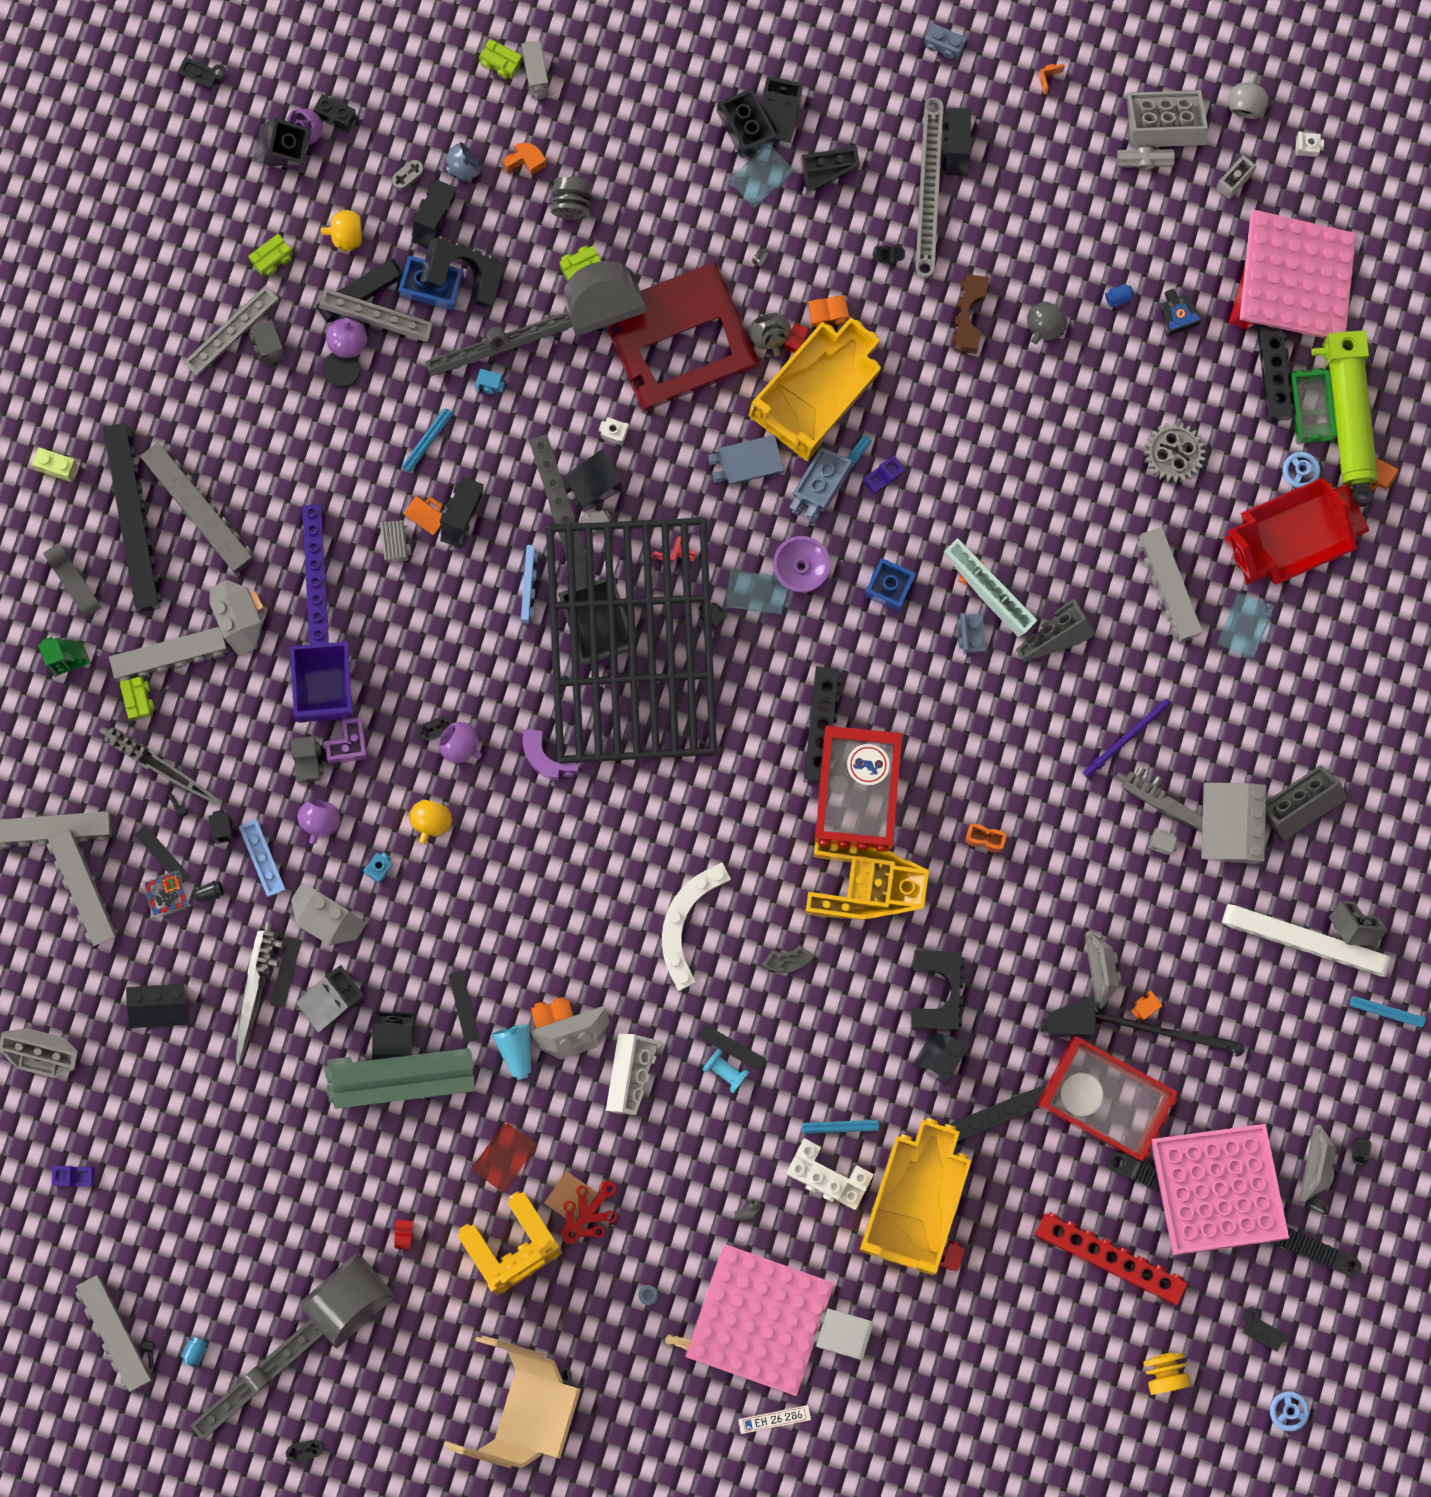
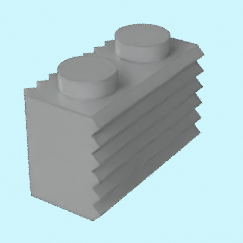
[1217,155,1257,199]
[380,520,411,563]

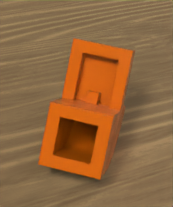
[503,143,547,176]

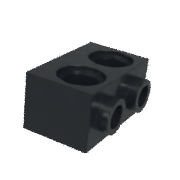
[313,94,357,133]
[208,810,235,844]

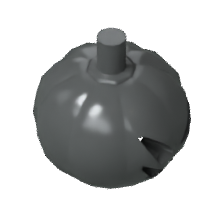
[1027,301,1068,344]
[749,312,791,356]

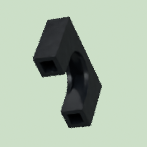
[419,237,504,308]
[910,950,964,1032]

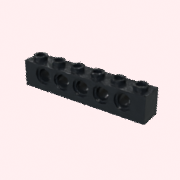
[1257,324,1295,422]
[803,666,842,784]

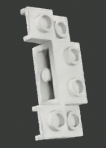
[786,1138,874,1210]

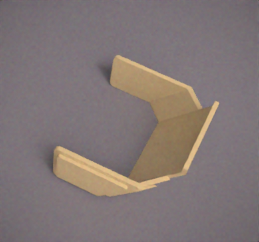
[444,1336,581,1468]

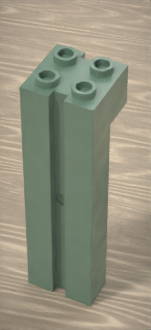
[325,1048,475,1109]

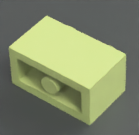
[32,447,78,482]

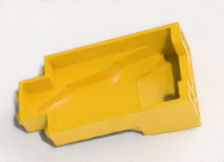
[748,317,881,462]
[859,1118,972,1276]

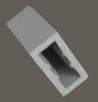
[521,40,549,99]

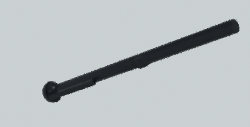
[1095,1011,1244,1057]

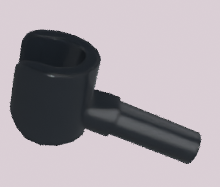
[168,793,188,817]
[142,1341,155,1369]

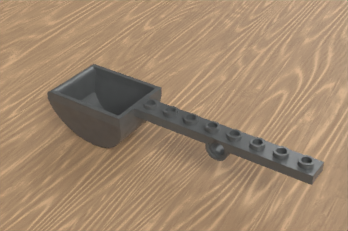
[426,261,647,377]
[529,434,629,666]
[190,1252,396,1441]

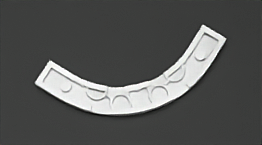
[662,863,731,992]

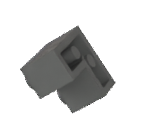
[249,320,286,366]
[291,736,324,783]
[1329,901,1387,947]

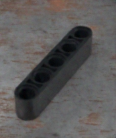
[316,259,403,323]

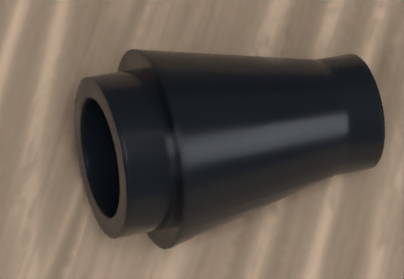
[194,880,224,901]

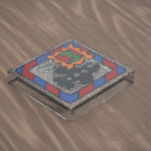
[142,870,191,919]

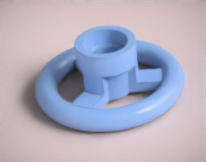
[1283,452,1320,488]
[1270,1391,1309,1431]

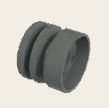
[551,177,593,220]

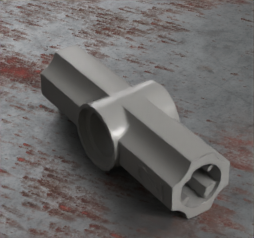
[1117,147,1175,170]

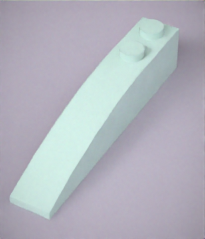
[944,538,1037,637]

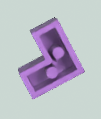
[325,718,368,764]

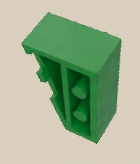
[38,637,91,677]

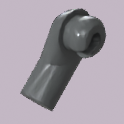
[734,1199,760,1221]

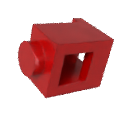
[939,1240,965,1272]

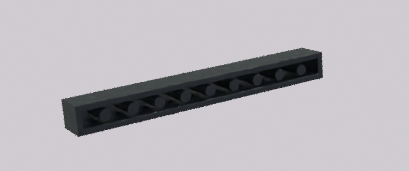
[103,423,163,613]

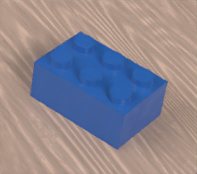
[398,255,464,311]

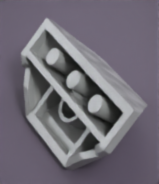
[210,580,262,657]
[291,883,367,945]
[1085,931,1121,1010]
[531,1006,609,1060]
[0,1028,78,1078]
[1298,1124,1338,1203]

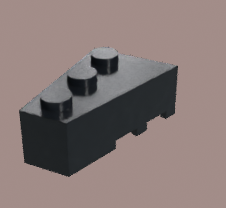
[943,107,971,176]
[800,146,860,195]
[411,179,457,249]
[440,477,484,549]

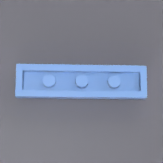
[521,545,538,624]
[239,819,286,898]

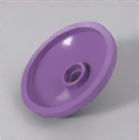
[773,536,830,593]

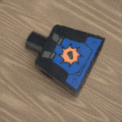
[1160,289,1202,337]

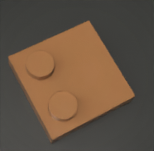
[544,1171,598,1223]

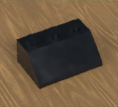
[716,88,777,159]
[126,984,189,1028]

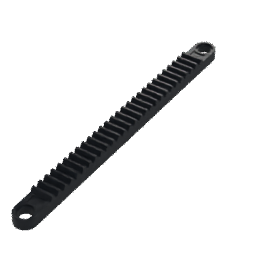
[1107,1152,1362,1277]

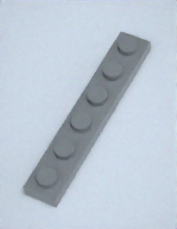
[184,285,279,377]
[319,288,432,342]

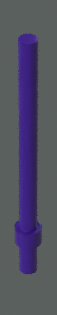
[1082,698,1171,778]

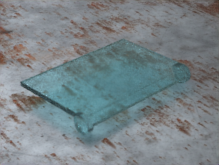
[728,144,794,208]
[725,570,785,615]
[1217,593,1274,658]

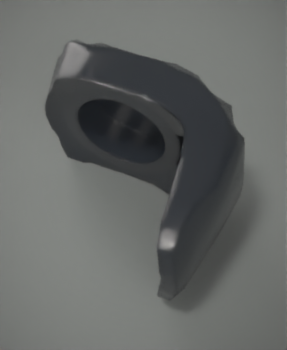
[872,246,905,264]
[1351,1137,1372,1166]

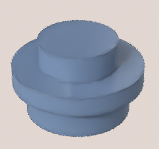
[638,1285,658,1305]

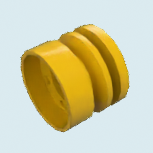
[1143,1352,1191,1395]

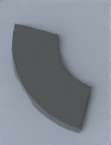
[761,945,815,973]

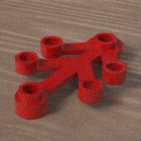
[561,1180,617,1244]

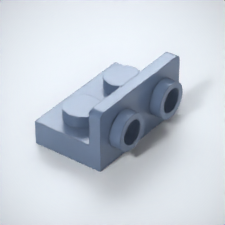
[924,24,967,59]
[956,613,986,654]

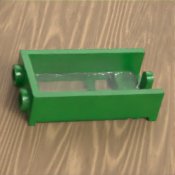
[1289,368,1337,444]

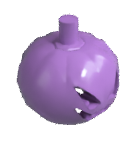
[325,317,368,358]
[438,722,482,764]
[297,799,340,844]

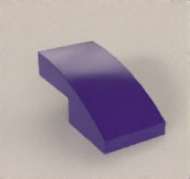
[862,455,906,495]
[51,1166,95,1187]

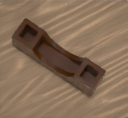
[952,274,989,354]

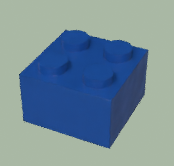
[864,558,916,612]

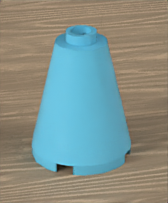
[492,1024,531,1080]

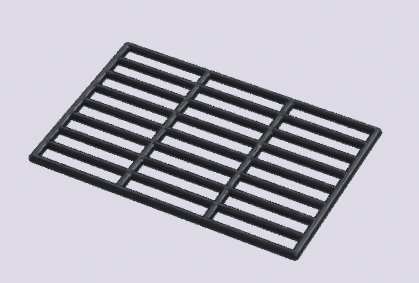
[546,517,717,764]

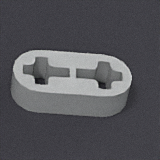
[392,160,424,191]

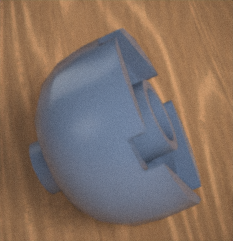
[446,142,481,180]

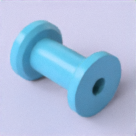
[702,1048,750,1093]

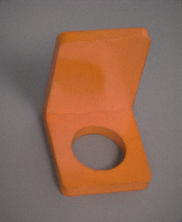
[1038,64,1065,95]

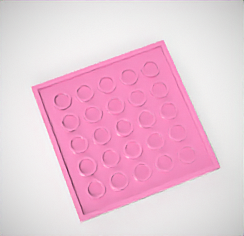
[1240,210,1356,338]
[1151,1124,1289,1255]
[685,1244,834,1396]

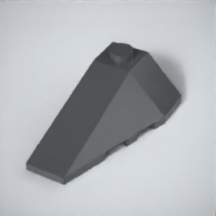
[1016,599,1096,662]

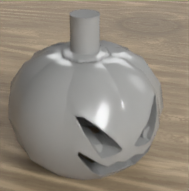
[1228,75,1269,119]

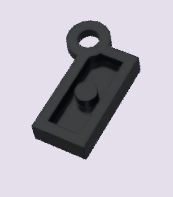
[177,56,226,90]
[1242,1307,1286,1352]

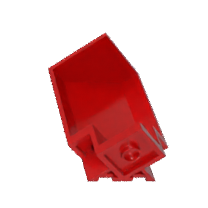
[1224,478,1369,585]

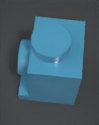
[475,369,505,394]
[363,852,394,884]

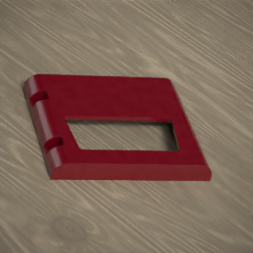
[606,263,761,412]

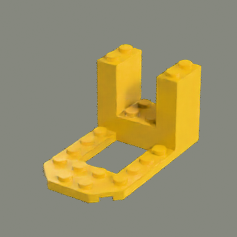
[457,1191,563,1296]

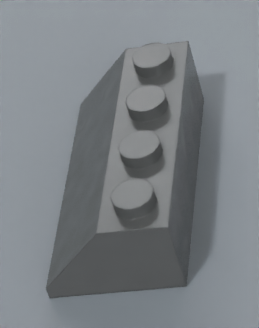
[1265,765,1347,841]

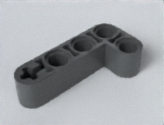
[43,543,102,618]

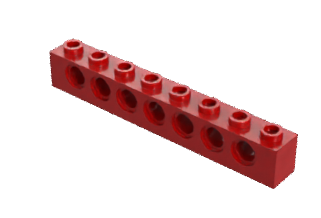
[1034,1212,1188,1305]

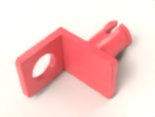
[651,536,696,564]

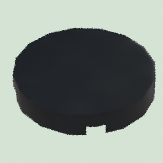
[323,353,360,388]

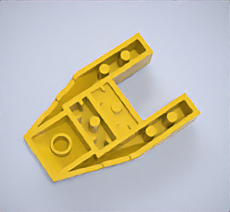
[805,842,929,920]

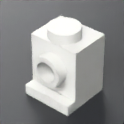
[1295,132,1324,157]
[599,417,629,446]

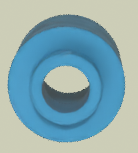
[181,1336,207,1367]

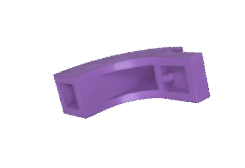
[523,730,579,781]

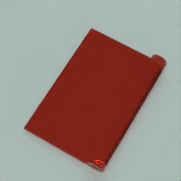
[471,1122,538,1192]

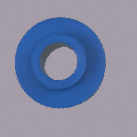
[1105,283,1134,307]

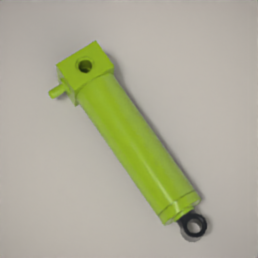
[1311,330,1378,507]

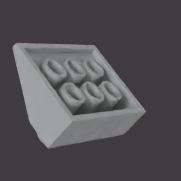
[1127,90,1208,148]
[1201,783,1266,864]

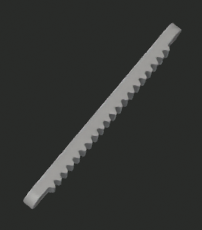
[915,98,943,279]

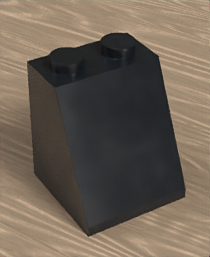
[253,118,310,166]
[563,449,623,512]
[1040,996,1095,1039]
[372,1011,415,1060]
[912,1031,969,1085]

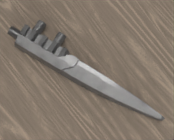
[99,726,221,805]
[1115,766,1203,832]
[236,922,284,1065]

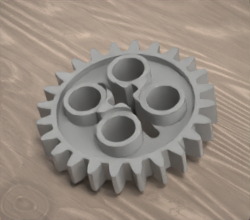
[1143,422,1206,484]

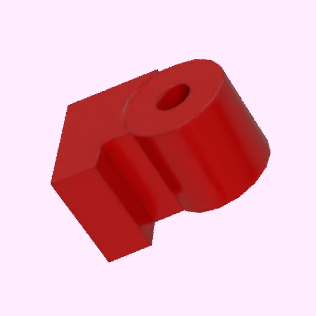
[784,323,809,353]
[394,1220,414,1250]

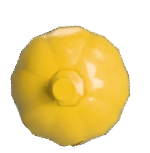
[321,210,362,251]
[409,800,452,845]

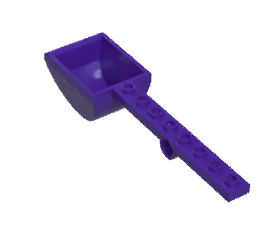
[290,504,353,723]

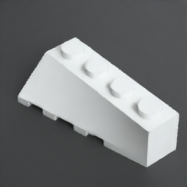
[606,1034,662,1115]

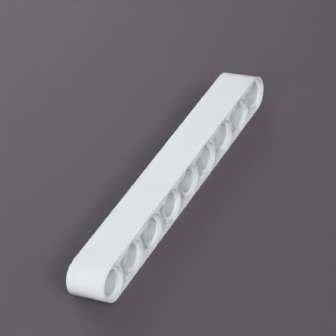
[1222,904,1392,977]

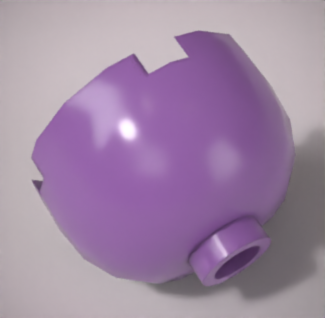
[287,109,323,146]

